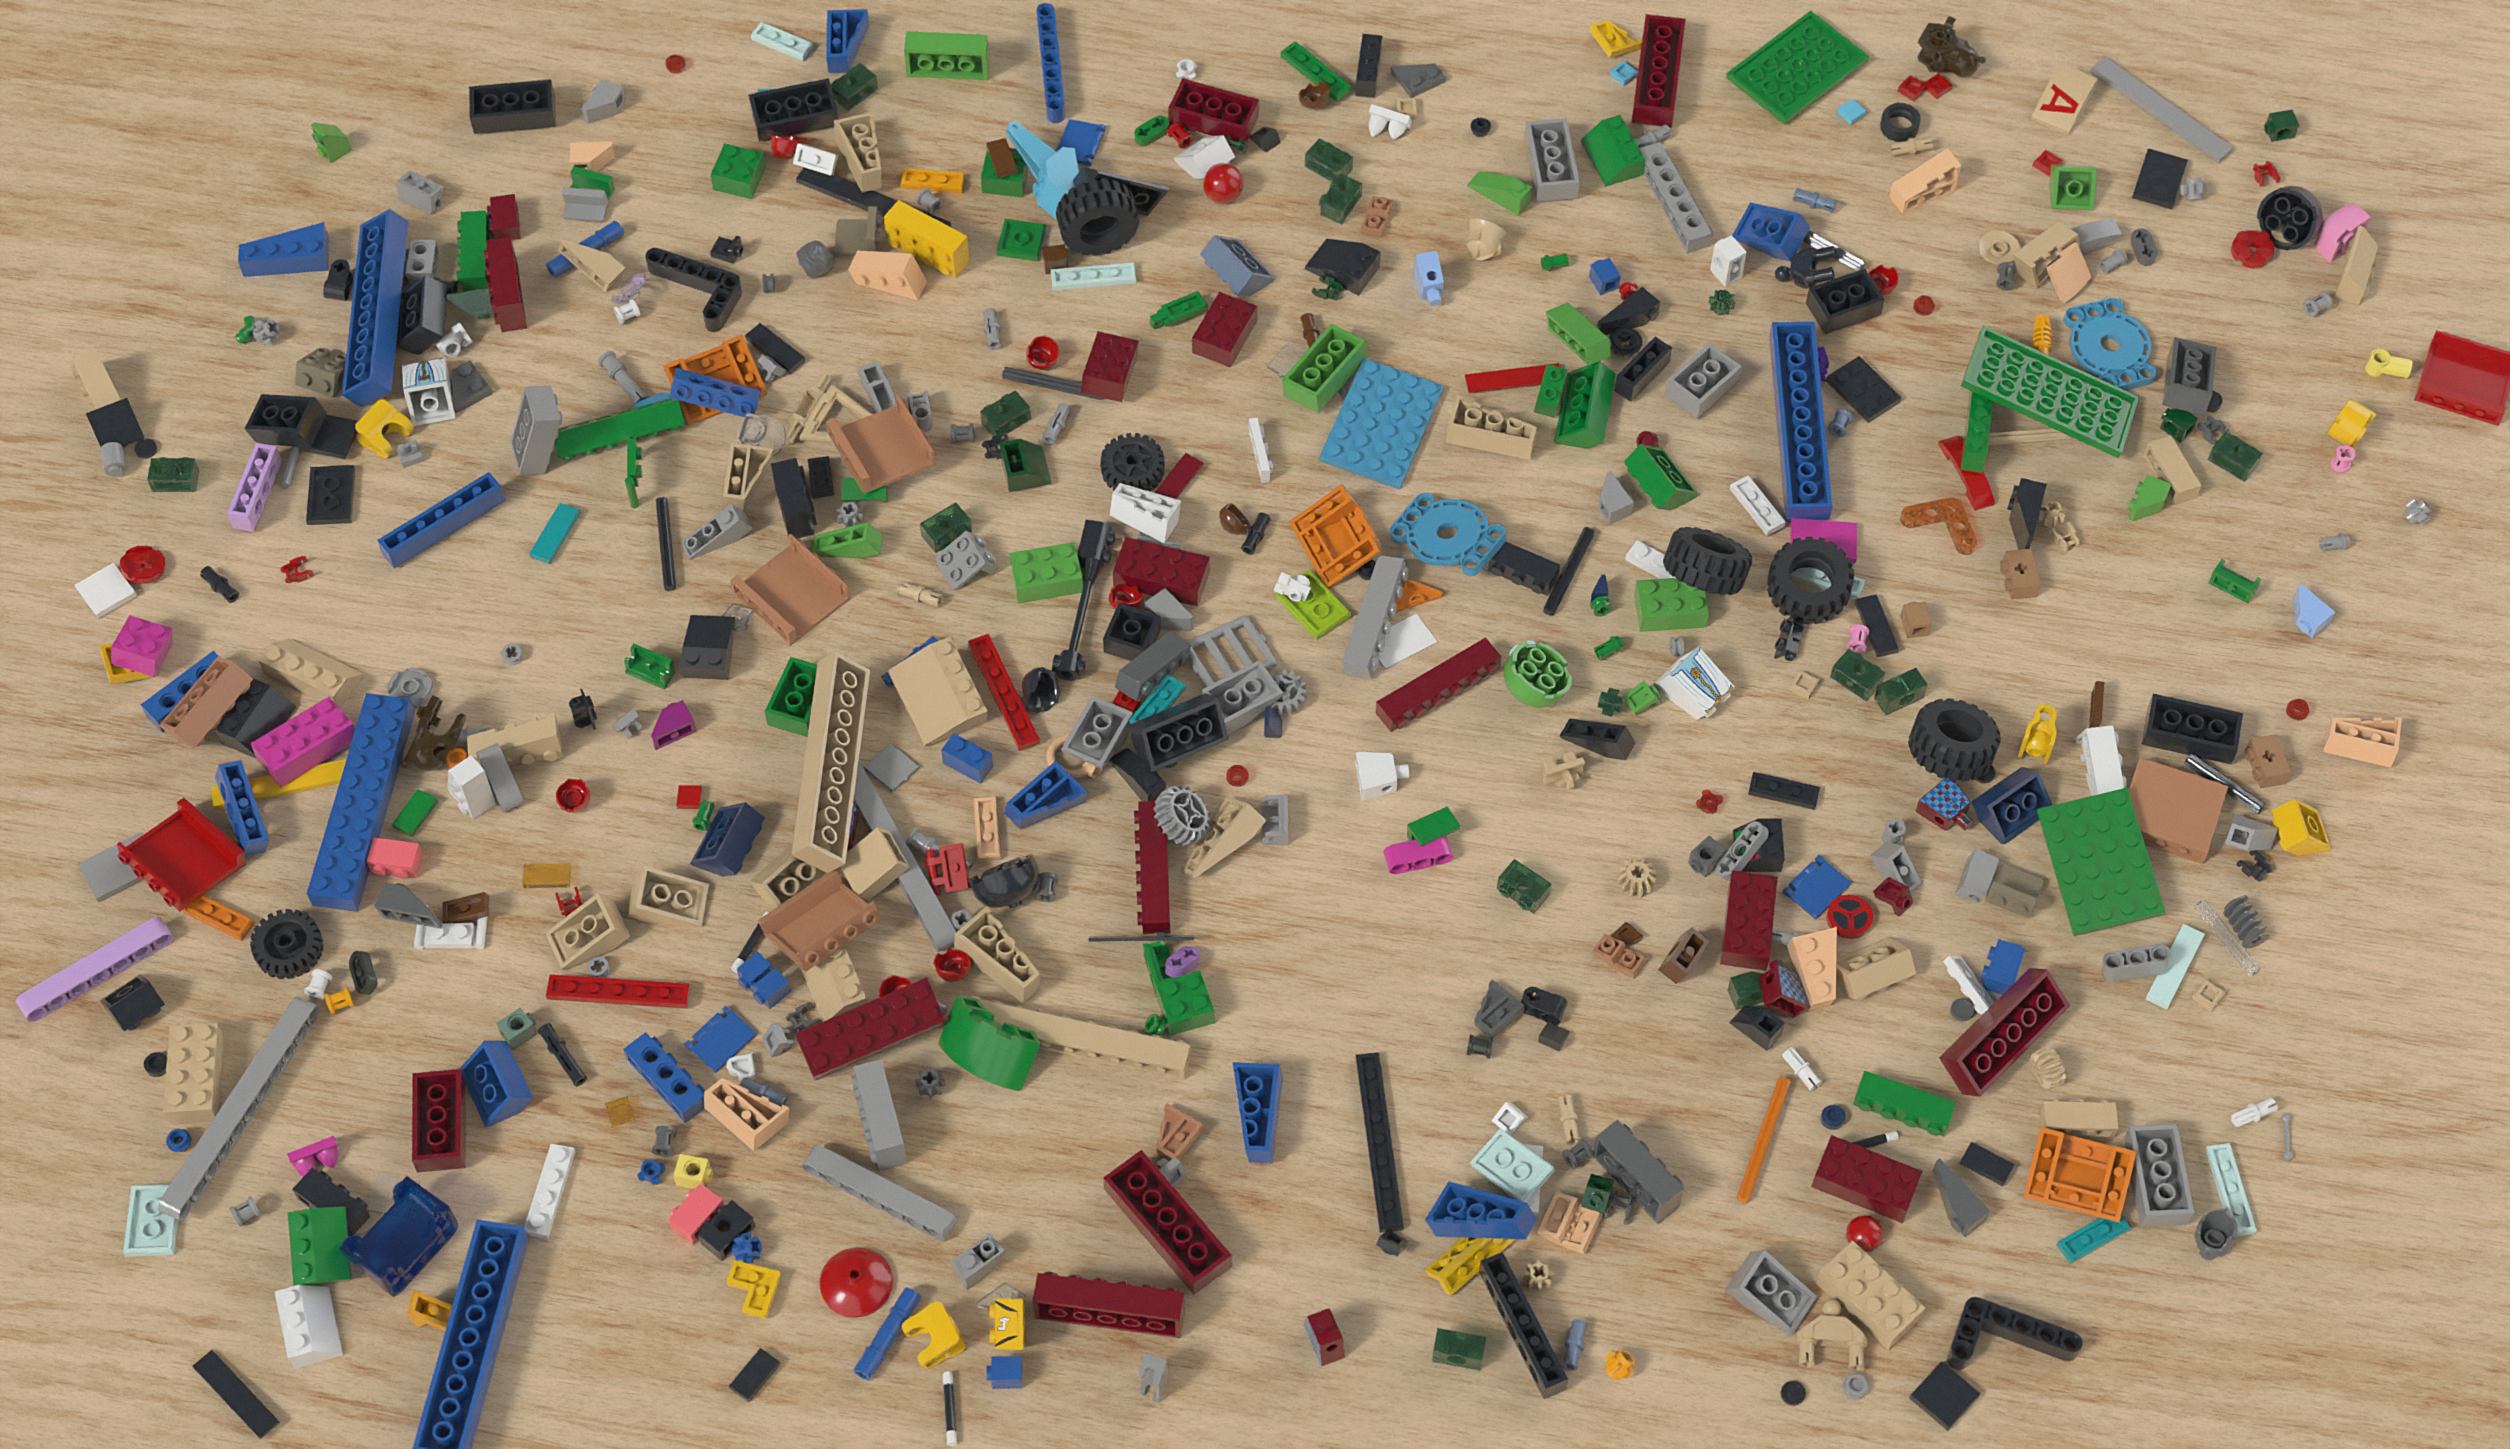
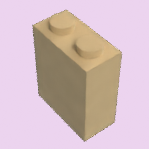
[840,827,910,901]

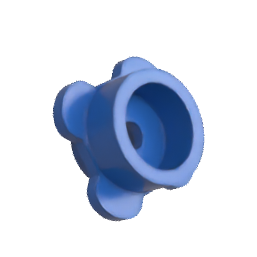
[638,1159,666,1185]

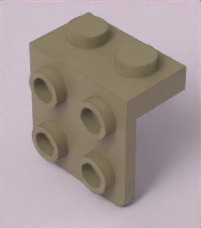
[835,206,882,255]
[295,348,346,397]
[1985,864,2044,918]

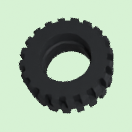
[1056,179,1139,256]
[1663,527,1752,595]
[1767,536,1854,624]
[1908,698,2001,782]

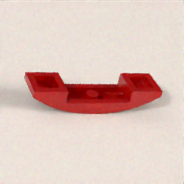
[1938,435,1995,511]

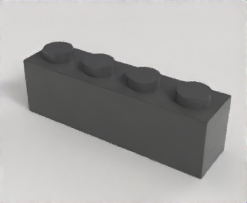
[1115,631,1191,701]

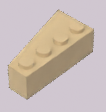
[834,112,881,192]
[1446,395,1537,460]
[467,712,563,767]
[954,906,1040,1003]

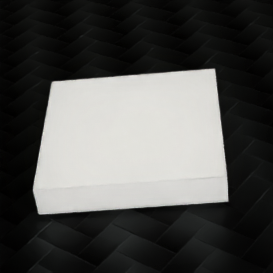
[74,563,137,619]

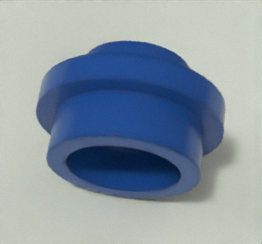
[166,1129,191,1152]

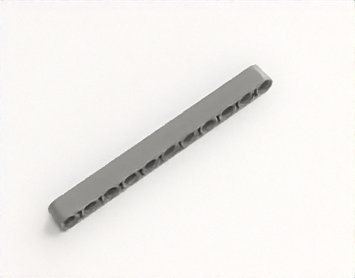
[853,761,956,952]
[158,997,320,1221]

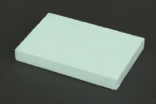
[1469,1128,1555,1203]
[123,1185,178,1257]

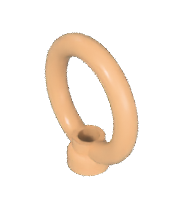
[1046,733,1103,779]

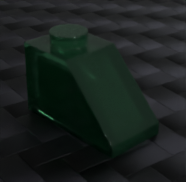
[446,287,493,320]
[1727,971,1764,1010]

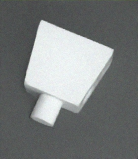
[1355,752,1409,801]

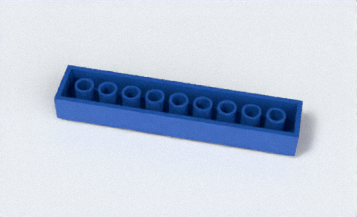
[342,209,408,407]
[1769,322,1832,521]
[307,693,415,912]
[412,1220,529,1449]

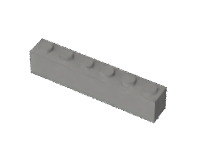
[1342,555,1409,679]

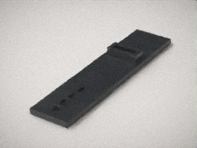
[1089,931,1194,942]
[192,1350,280,1439]

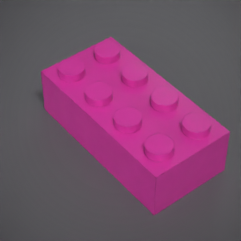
[251,697,355,787]

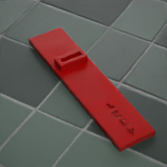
[1465,363,1560,393]

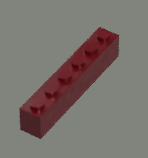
[1375,637,1501,732]
[1134,801,1171,934]

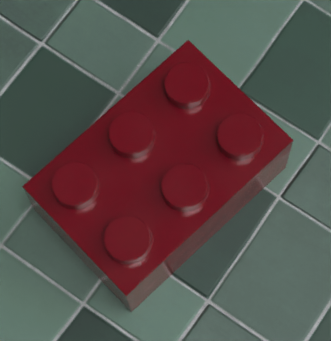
[1192,291,1258,368]
[1080,331,1139,403]

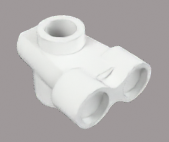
[435,323,473,357]
[1273,572,1311,602]

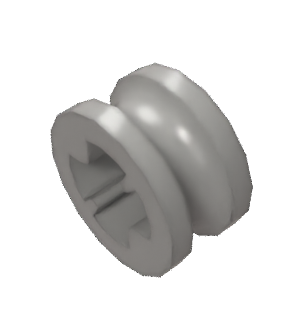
[1670,636,1684,657]
[502,643,523,665]
[587,957,610,978]

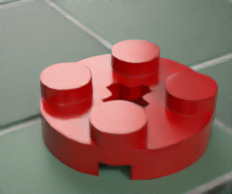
[2231,230,2274,269]

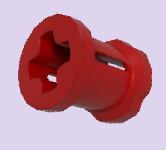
[1167,122,1194,149]

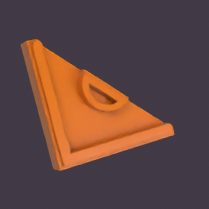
[1396,578,1444,612]

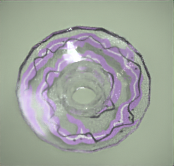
[612,273,646,304]

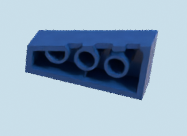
[1232,1062,1283,1163]
[1425,1181,1537,1240]

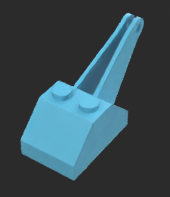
[1006,121,1079,220]

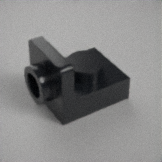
[710,235,744,264]

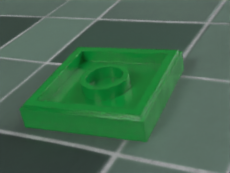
[996,219,1046,261]

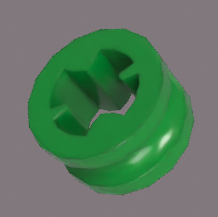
[1590,596,1613,617]
[1144,1014,1166,1036]

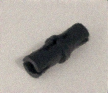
[1241,512,1271,555]
[200,566,240,603]

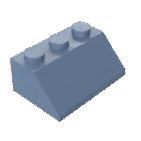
[1200,235,1276,296]

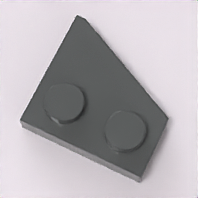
[1390,63,1446,98]
[452,361,493,413]
[1474,979,1525,1038]

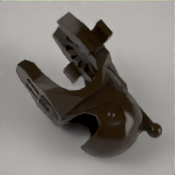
[1917,16,1986,78]
[401,695,467,771]

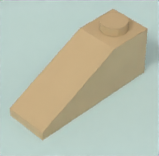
[558,239,625,292]

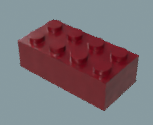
[1168,78,1259,143]
[483,237,527,333]
[1113,537,1210,607]
[1720,870,1778,971]
[412,1069,466,1173]
[1811,1135,1923,1224]

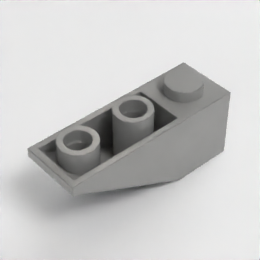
[681,504,753,560]

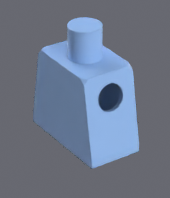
[1413,251,1444,306]

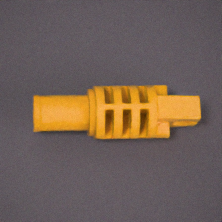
[2033,315,2052,355]

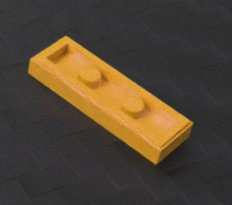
[901,168,965,194]

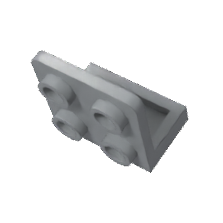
[935,531,999,590]

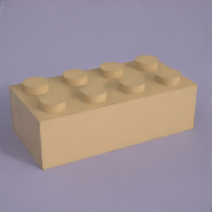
[163,1023,224,1125]
[1816,1241,1926,1350]

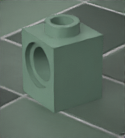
[496,1008,537,1050]

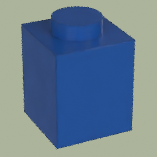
[1589,257,1621,295]
[986,1356,1022,1389]

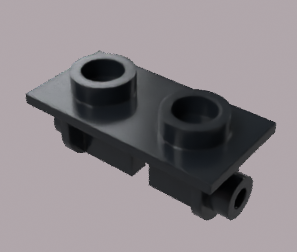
[1774,614,1804,661]
[569,688,597,730]

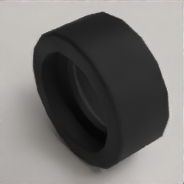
[1880,103,1921,142]

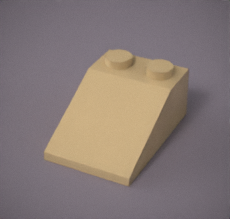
[627,865,709,927]
[545,893,631,970]

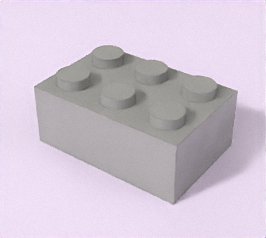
[1665,342,1742,419]

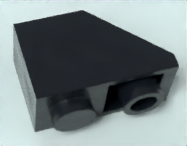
[1730,1005,1785,1051]

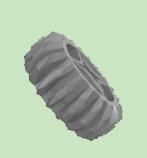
[1153,784,1212,846]

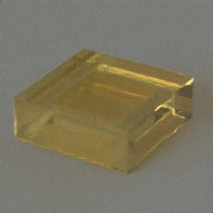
[605,1096,635,1127]

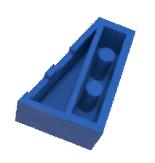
[826,9,870,73]
[1004,761,1087,829]

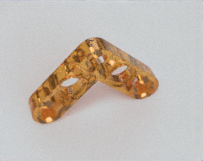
[1900,497,1977,555]

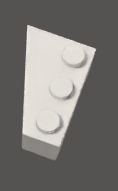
[1110,483,1181,543]

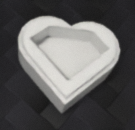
[726,1053,756,1081]

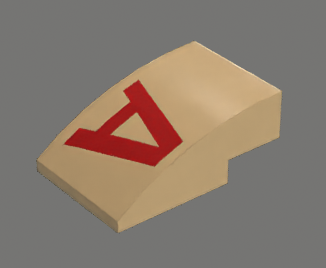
[2031,62,2098,135]

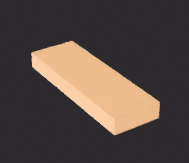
[973,797,1001,862]

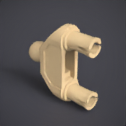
[1796,1299,1867,1372]

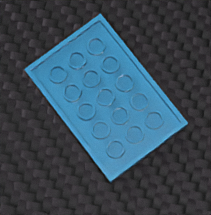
[1319,358,1444,490]

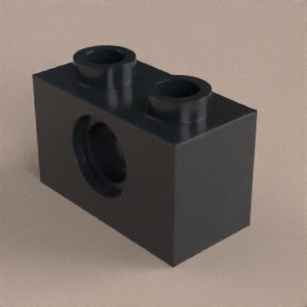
[698,1200,756,1261]

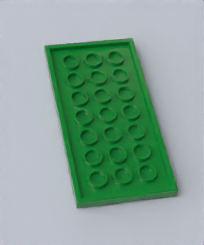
[1961,326,2139,458]

